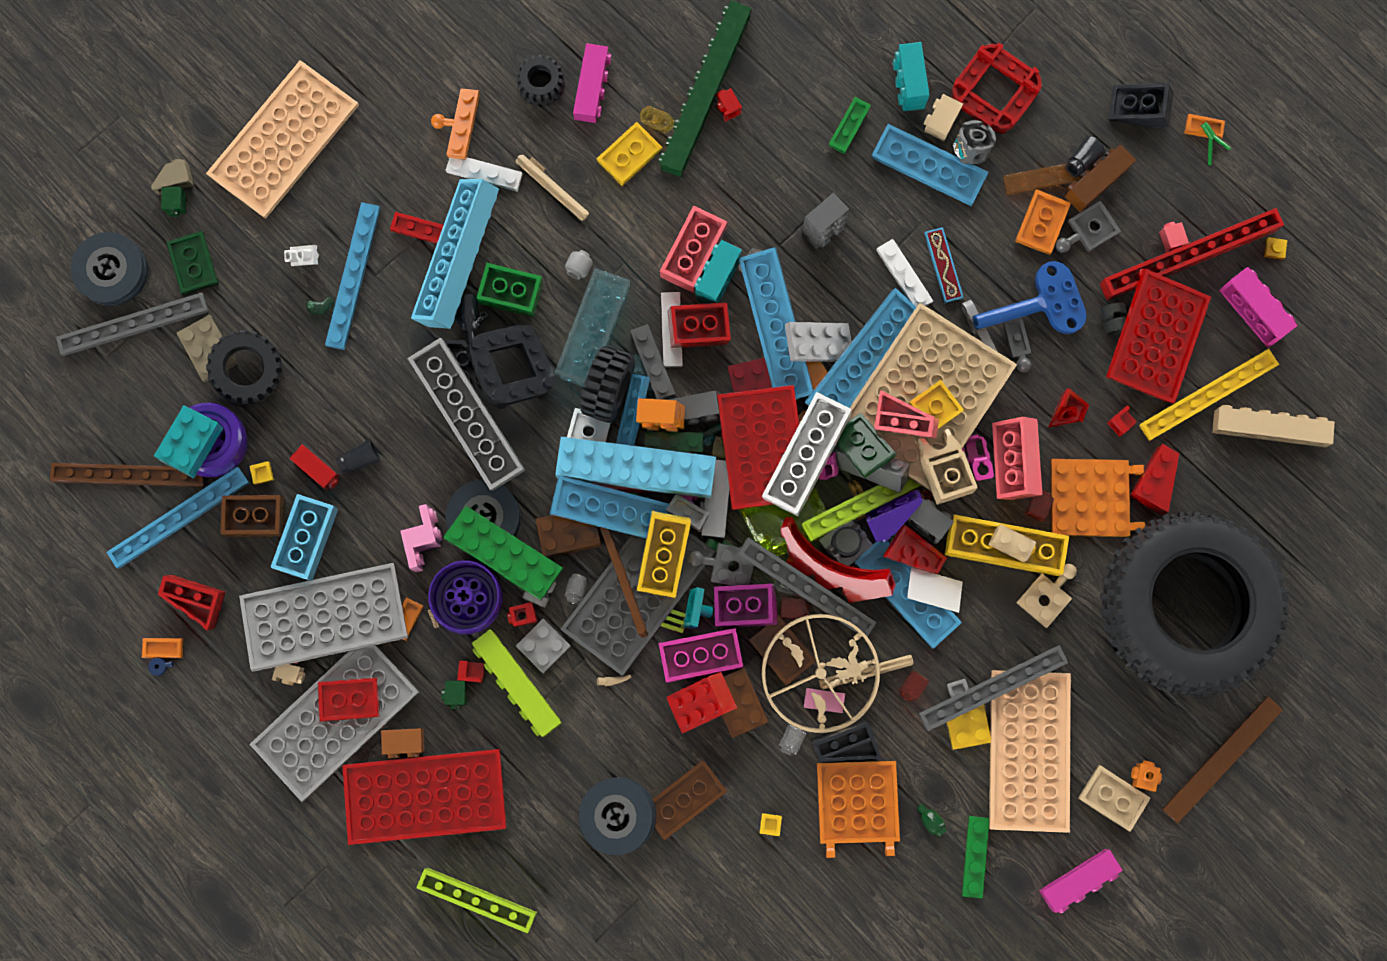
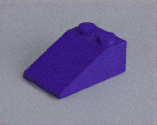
[865,489,923,542]

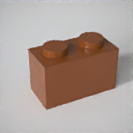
[381,728,424,758]

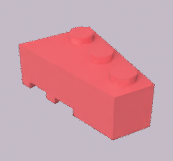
[874,390,939,439]

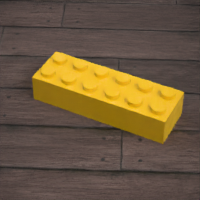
[944,515,1069,577]

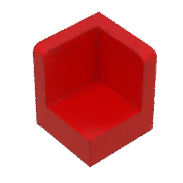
[1107,405,1136,437]
[457,661,485,683]

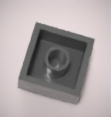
[905,498,954,545]

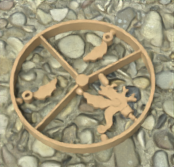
[762,614,880,733]

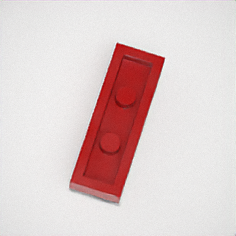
[390,212,444,244]

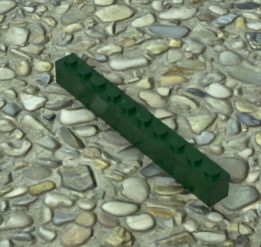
[659,0,752,178]

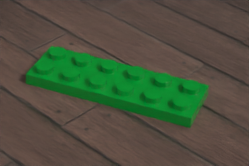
[444,506,563,601]

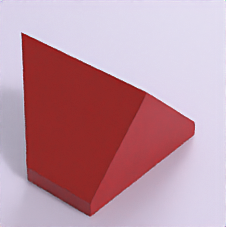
[1048,388,1089,428]

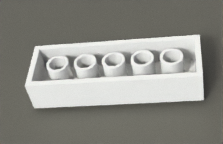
[762,392,852,516]

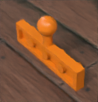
[431,89,480,160]

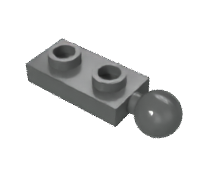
[1003,317,1032,373]

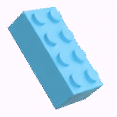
[271,494,338,581]

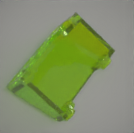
[740,487,827,556]

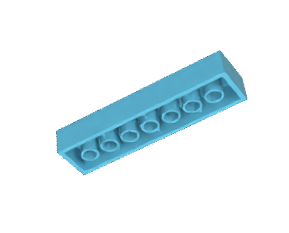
[411,179,499,329]
[555,437,716,499]

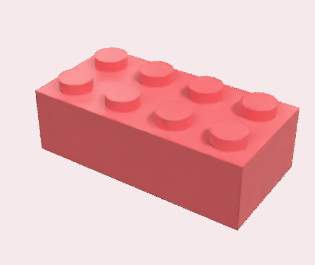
[660,206,727,293]
[992,417,1042,500]

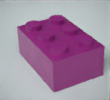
[714,584,777,628]

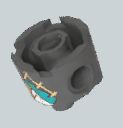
[953,120,996,164]

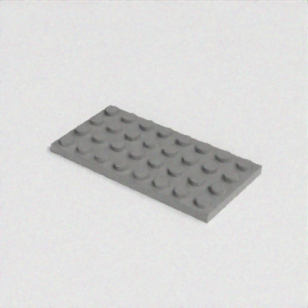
[239,563,408,672]
[249,645,419,802]

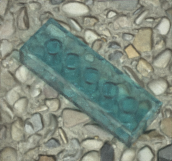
[555,268,631,387]

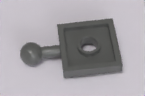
[1055,201,1121,253]
[688,543,754,586]

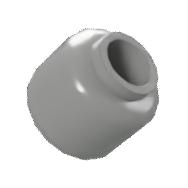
[565,250,593,280]

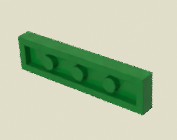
[962,816,989,899]

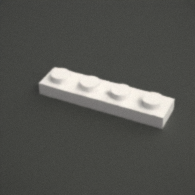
[446,158,523,192]
[876,239,933,307]

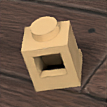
[272,664,305,686]

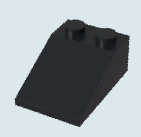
[1109,83,1174,128]

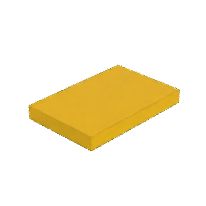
[596,122,662,186]

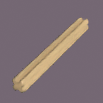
[515,155,589,220]
[819,655,914,690]

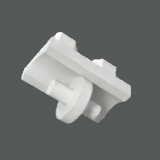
[284,245,319,266]

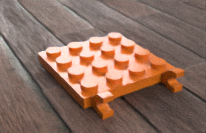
[1050,459,1145,537]
[817,761,900,858]

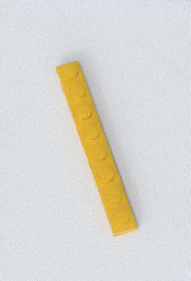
[1139,349,1279,441]

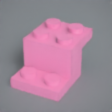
[401,504,443,572]

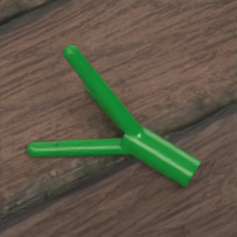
[1201,122,1231,166]

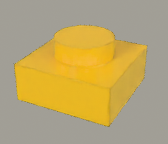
[1264,237,1287,260]
[250,461,274,485]
[760,813,782,836]

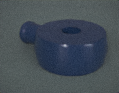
[148,658,174,676]

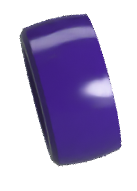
[189,403,248,477]
[428,560,503,634]

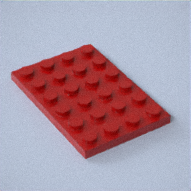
[1106,269,1211,404]
[717,385,809,510]

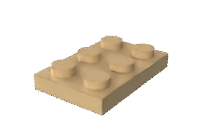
[1078,765,1150,832]

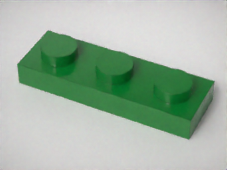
[828,97,871,154]

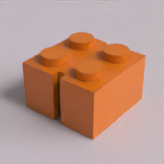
[636,398,686,432]

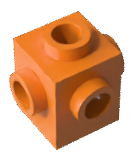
[1131,760,1162,792]

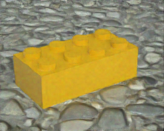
[637,511,691,598]

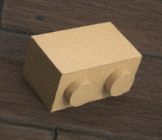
[924,94,963,142]
[988,525,1036,562]

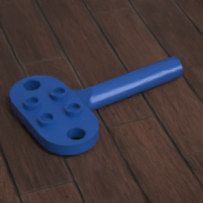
[972,261,1086,334]

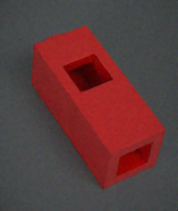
[289,444,340,491]

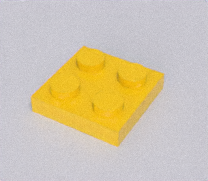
[909,380,964,429]
[947,704,991,750]

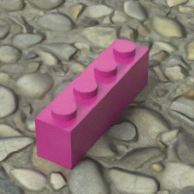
[573,43,611,123]
[1039,849,1123,914]

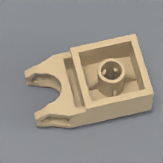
[918,429,978,505]

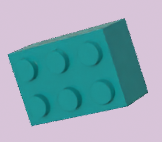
[893,42,929,111]
[694,240,742,304]
[154,405,223,478]

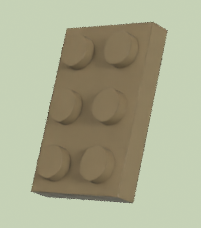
[177,315,238,383]

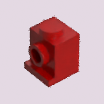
[716,88,742,122]
[507,602,538,628]

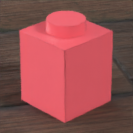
[1159,222,1189,253]

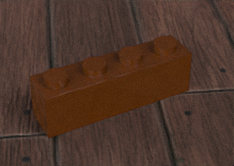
[1065,144,1136,212]

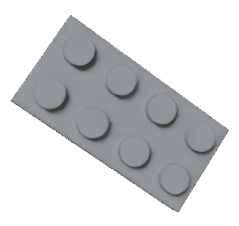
[785,322,852,362]

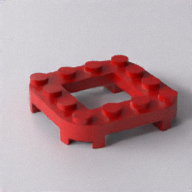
[951,43,1042,134]

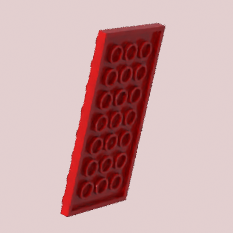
[342,749,507,845]

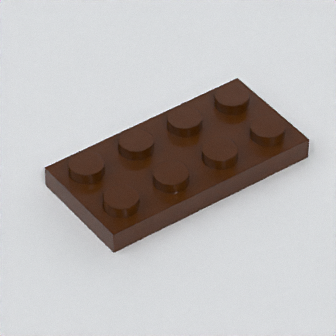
[653,760,727,840]

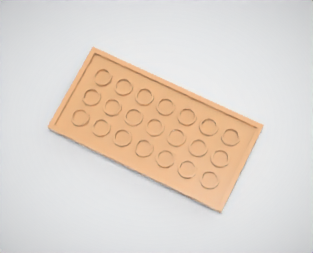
[206,61,359,219]
[989,670,1071,833]

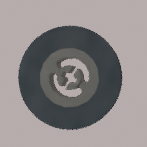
[71,232,148,306]
[446,480,521,537]
[579,777,656,855]

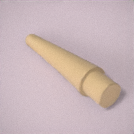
[597,674,631,686]

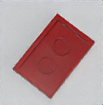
[318,677,380,722]

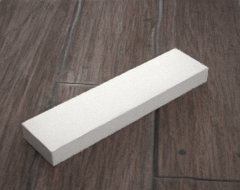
[661,292,682,368]

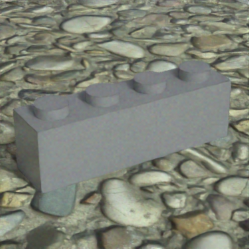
[698,460,729,540]

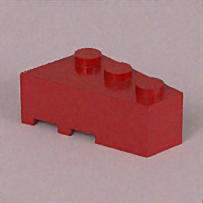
[1129,444,1179,516]
[158,575,226,631]

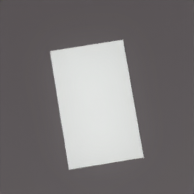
[907,567,962,613]

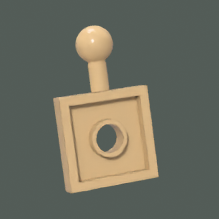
[1016,564,1077,628]

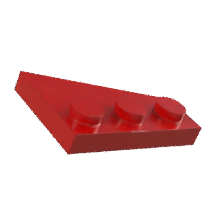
[883,525,947,574]

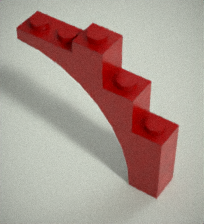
[780,517,896,603]

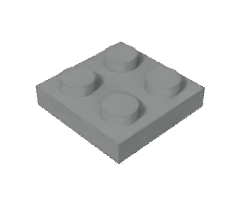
[516,619,571,674]

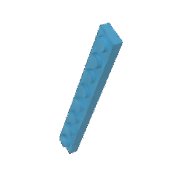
[325,202,381,350]
[106,467,250,569]

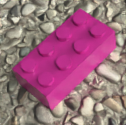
[1219,267,1298,348]
[659,628,743,683]

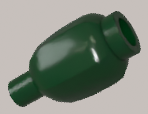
[917,803,947,838]

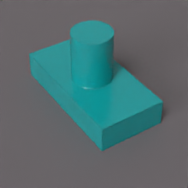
[683,587,713,629]

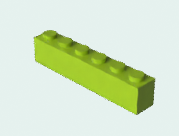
[472,629,562,737]
[417,868,537,933]

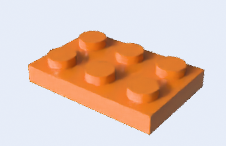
[1015,189,1071,255]

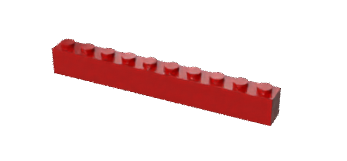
[1099,208,1284,301]

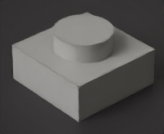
[946,679,969,698]

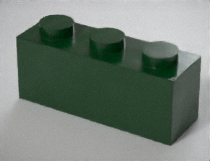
[645,432,703,455]

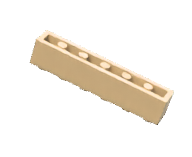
[1212,405,1335,447]

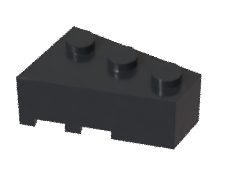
[810,719,882,762]

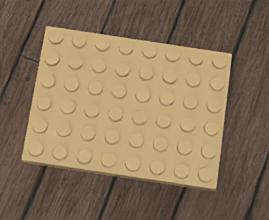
[848,303,1017,492]

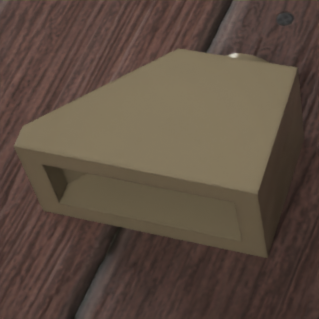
[151,159,194,195]

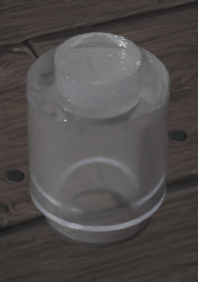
[564,574,588,604]

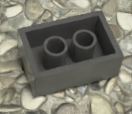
[802,192,849,250]

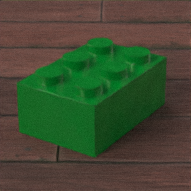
[477,263,543,318]

